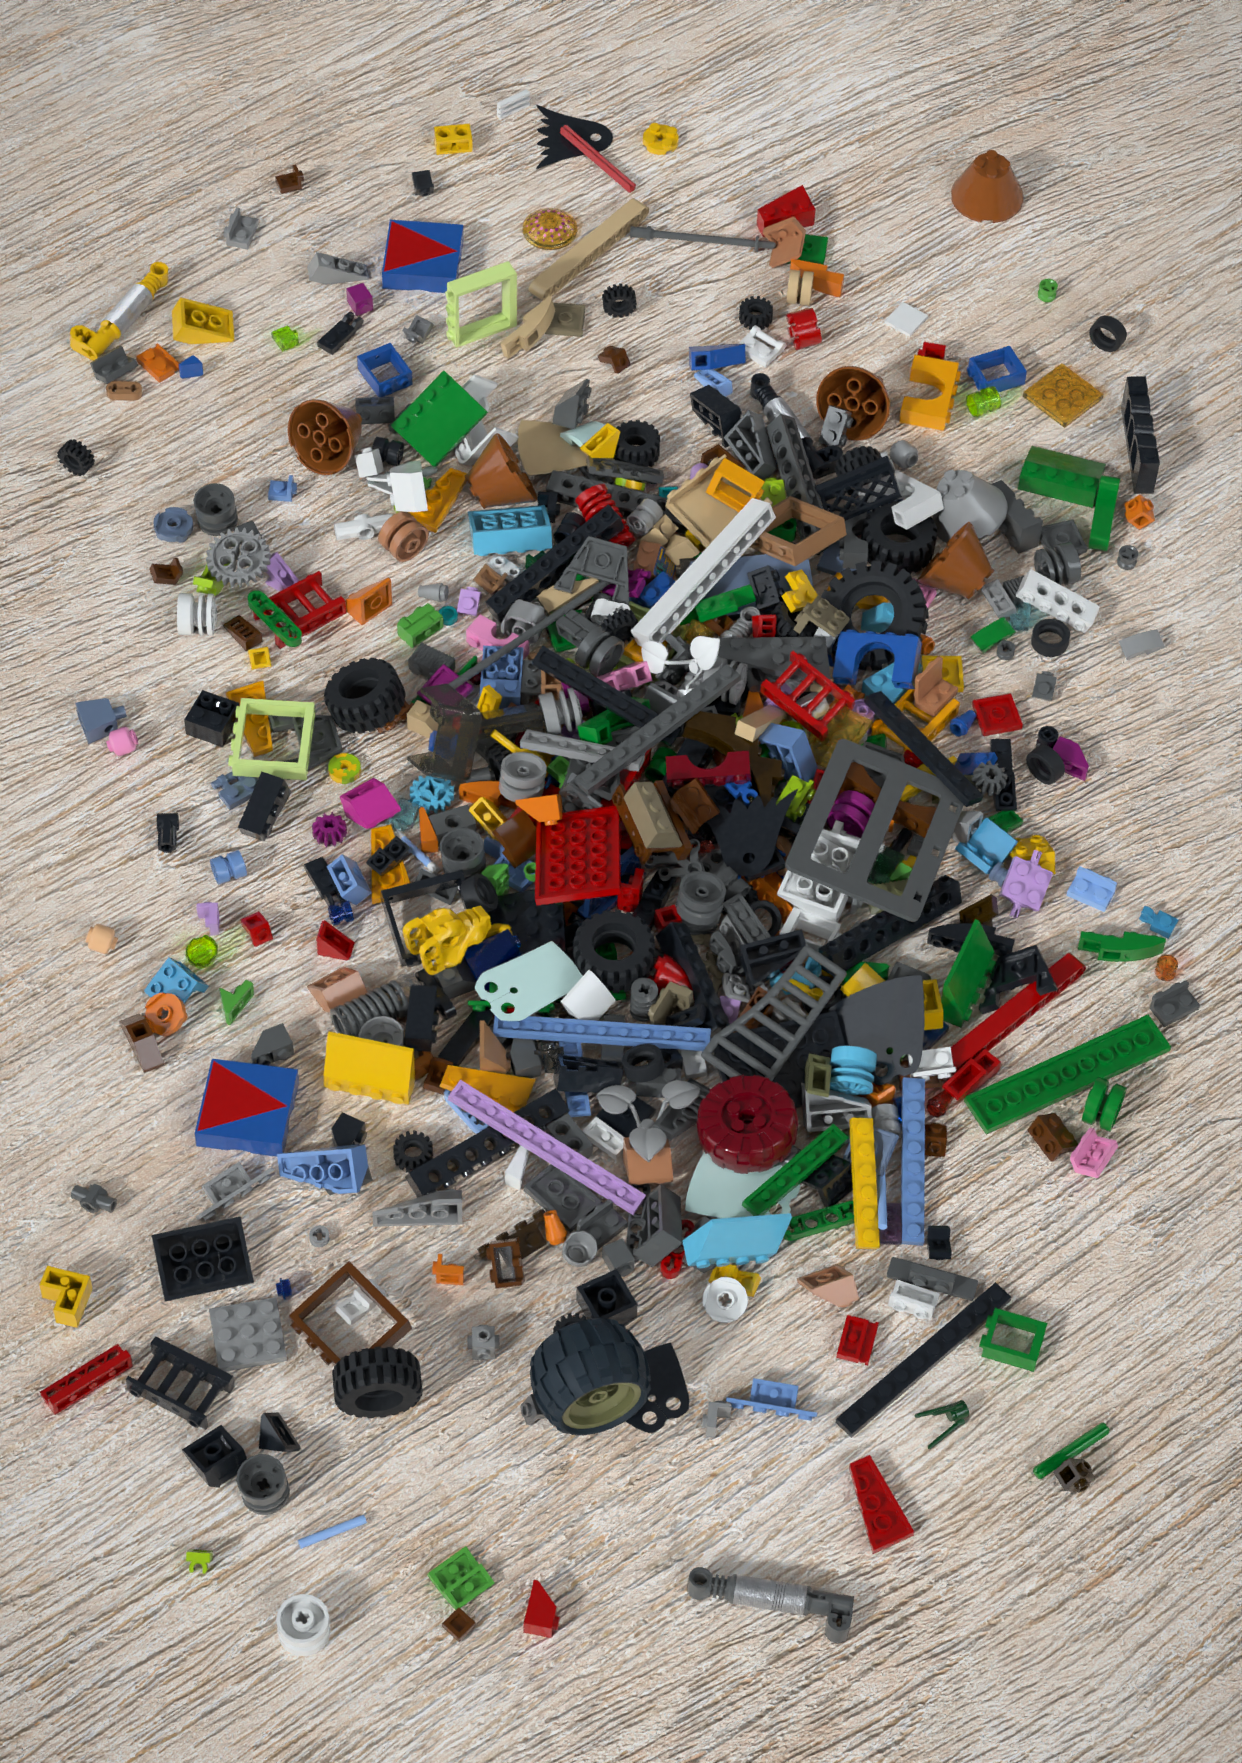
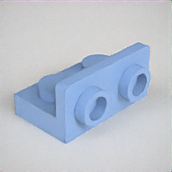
[1066,866,1117,912]

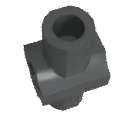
[71,1184,117,1214]

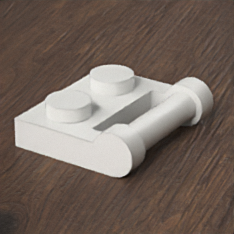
[738,325,786,368]

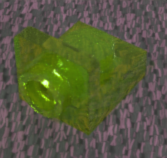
[271,325,299,352]

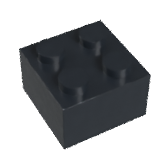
[576,1269,638,1324]

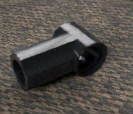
[156,813,179,853]

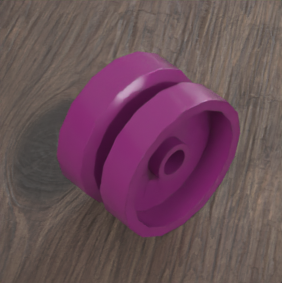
[826,790,875,838]

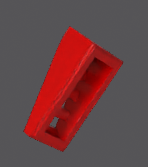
[752,615,776,638]

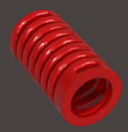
[575,484,635,548]

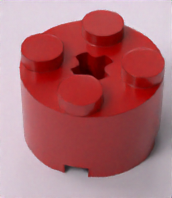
[786,308,822,351]

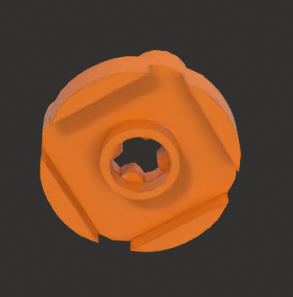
[143,993,187,1037]

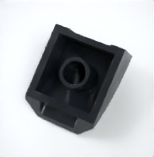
[182,1425,247,1488]

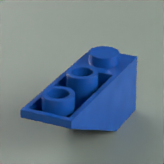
[689,344,746,371]

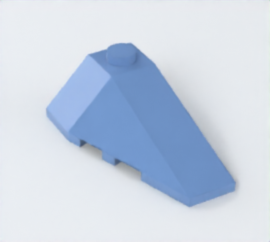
[277,1144,368,1194]

